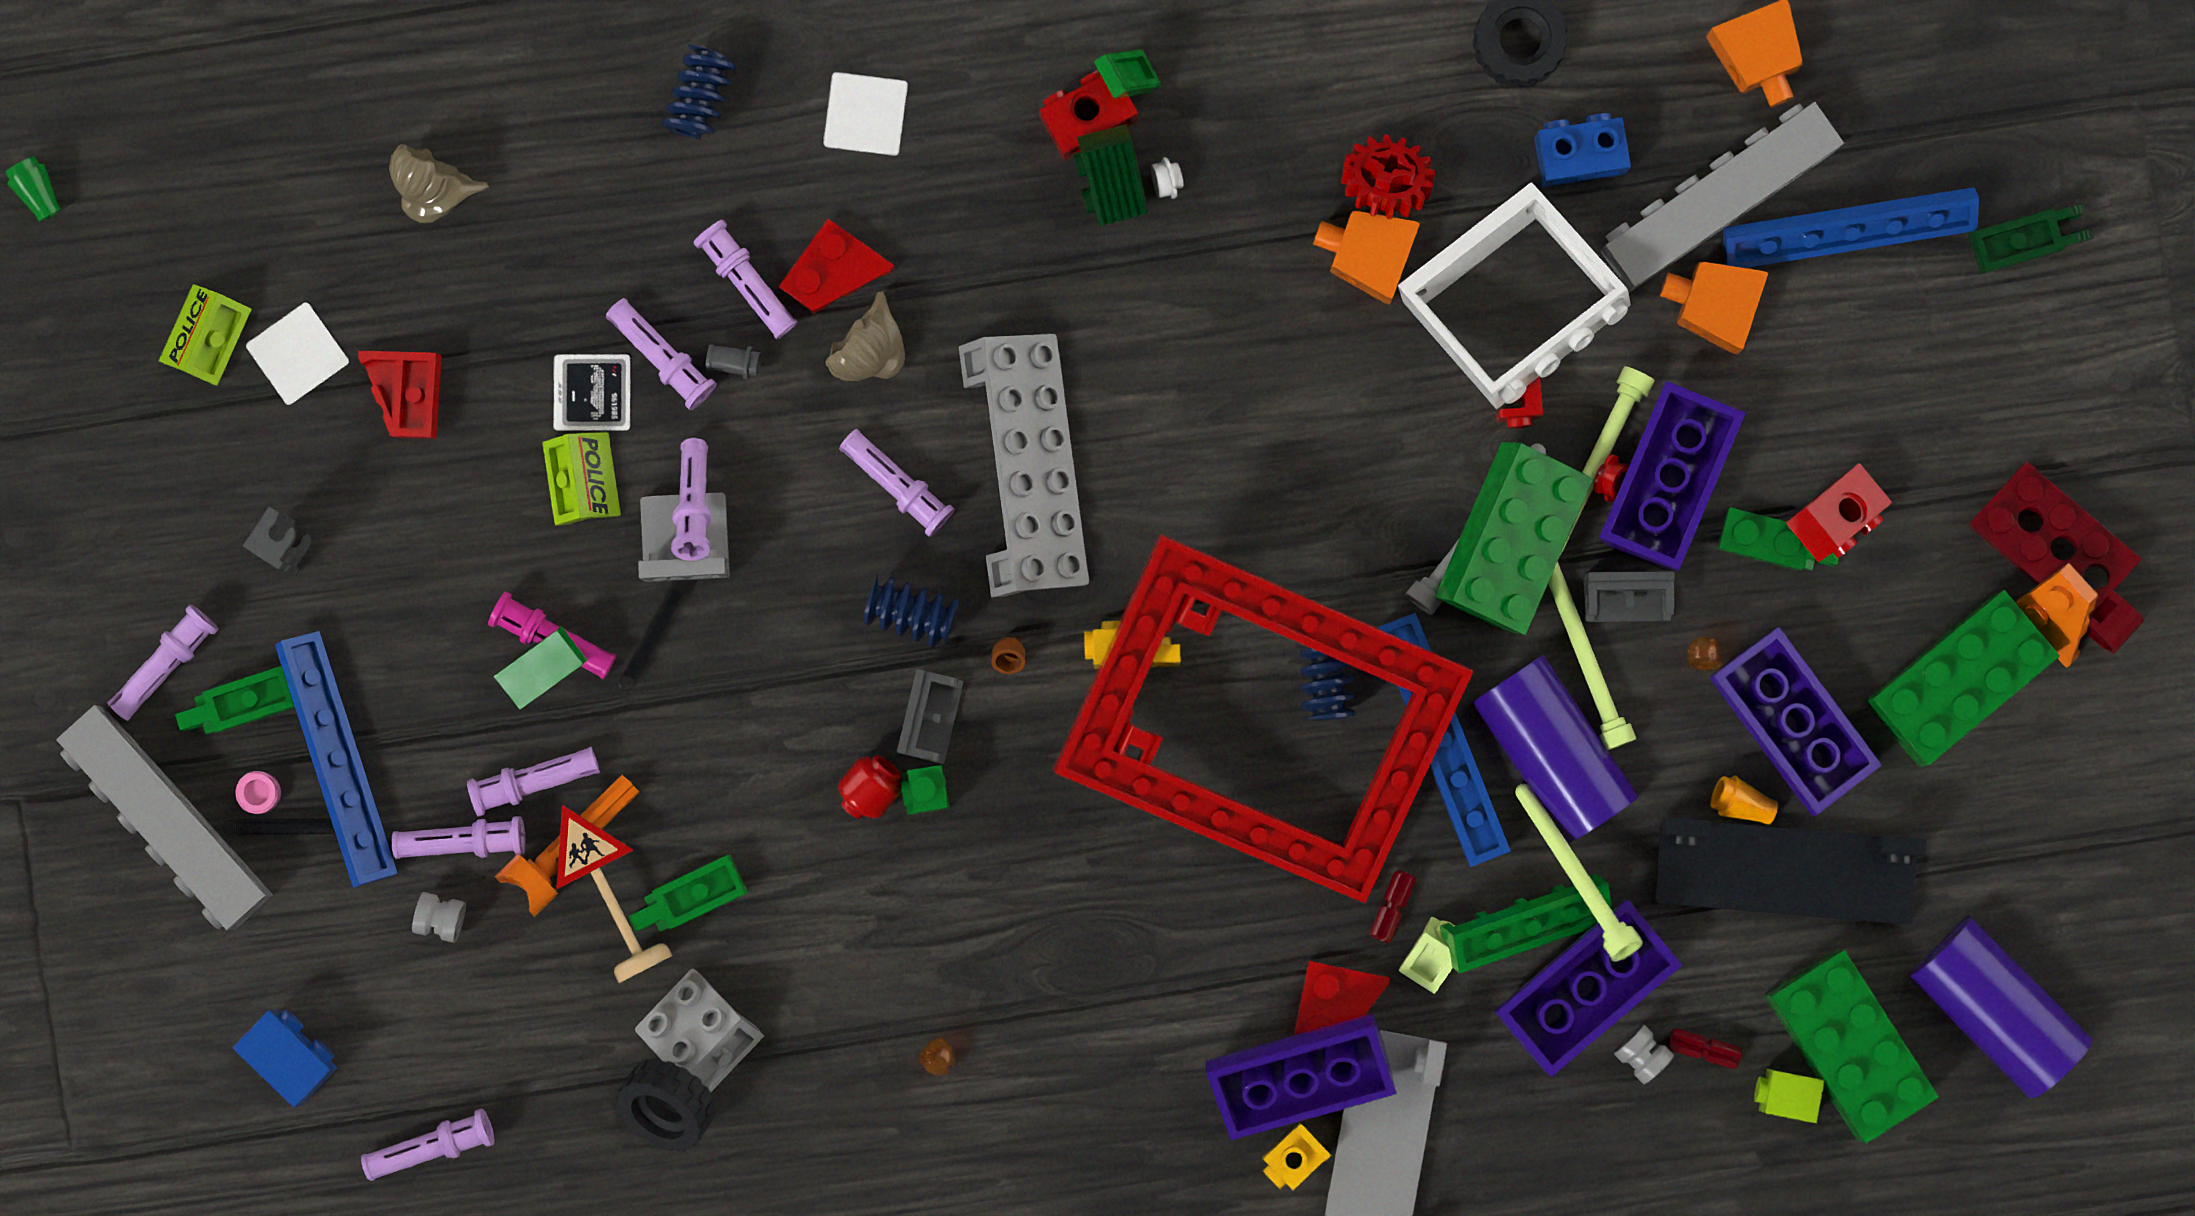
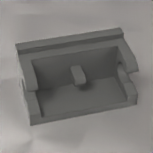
[243,507,311,576]
[1584,571,1674,622]
[897,669,964,764]

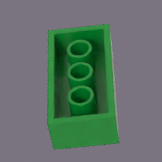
[1435,442,1593,635]
[1864,590,2060,767]
[1764,949,1939,1143]

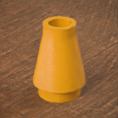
[1711,776,1778,825]

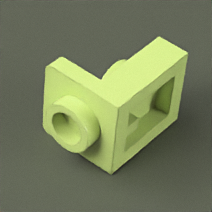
[1399,917,1455,994]

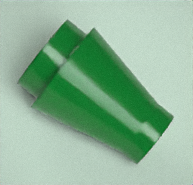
[5,156,61,222]

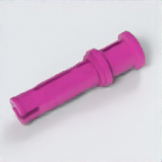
[488,591,617,680]

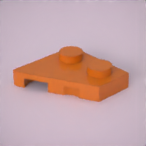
[2015,563,2098,668]

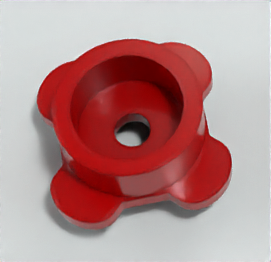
[1593,454,1629,502]

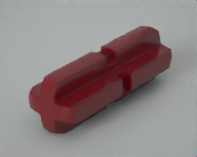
[1370,870,1416,943]
[1668,1028,1742,1069]

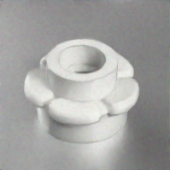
[1150,157,1183,199]

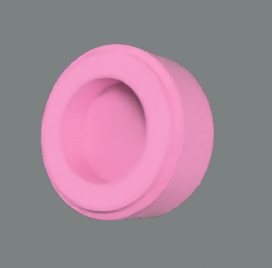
[236,771,281,814]

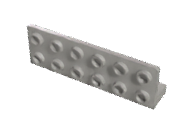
[959,334,1089,598]
[1324,1030,1447,1216]

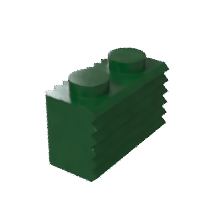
[1072,124,1149,226]

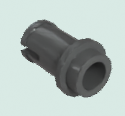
[706,344,761,380]

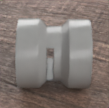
[412,892,466,943]
[1613,1024,1674,1084]

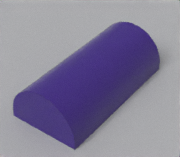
[1599,381,1746,572]
[1709,627,1882,816]
[1472,655,1639,844]
[1494,899,1682,1077]
[1907,915,2093,1099]
[1205,1013,1397,1140]

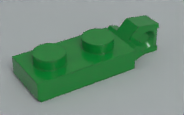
[1717,507,1839,571]
[175,666,295,734]
[628,854,748,932]

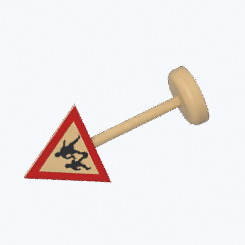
[556,805,673,983]

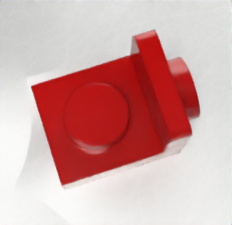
[1496,376,1543,429]

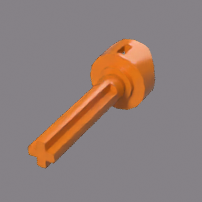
[495,775,640,917]

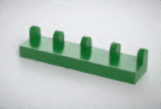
[1440,873,1612,974]

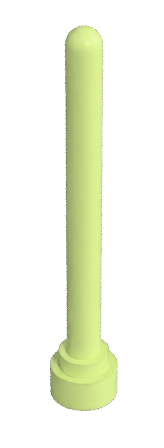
[1560,366,1655,555]
[1548,561,1637,751]
[1515,783,1642,961]

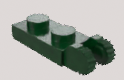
[1968,204,2094,275]

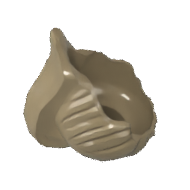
[389,144,489,223]
[826,291,905,381]

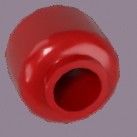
[838,755,902,819]

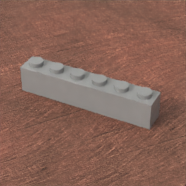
[1601,102,1844,293]
[56,705,274,930]

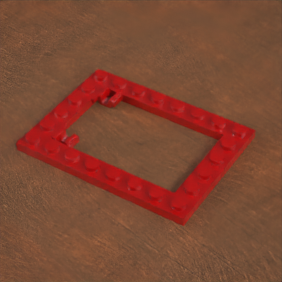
[1053,534,1474,903]

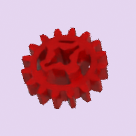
[1341,135,1435,219]

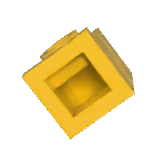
[1262,1122,1331,1190]

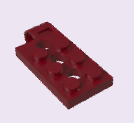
[1968,461,2144,654]

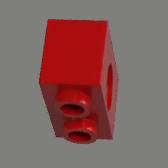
[1039,70,1138,161]
[1786,463,1892,562]

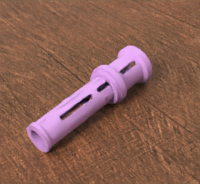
[693,220,798,339]
[605,298,717,410]
[839,429,955,537]
[671,438,711,561]
[107,604,219,721]
[467,747,600,817]
[392,816,525,859]
[361,1108,495,1181]

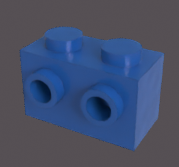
[1534,113,1631,187]
[233,1009,338,1108]

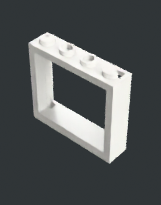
[1397,182,1631,409]

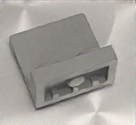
[638,492,730,582]
[635,969,764,1092]

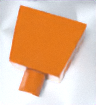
[1706,0,1802,108]
[1313,211,1420,305]
[1659,262,1768,355]

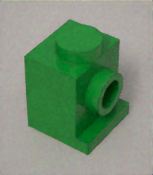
[901,765,950,815]

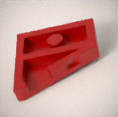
[779,219,895,313]
[358,351,442,439]
[1293,961,1390,1036]

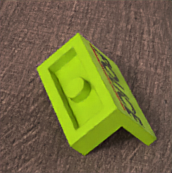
[159,284,251,386]
[542,432,621,525]

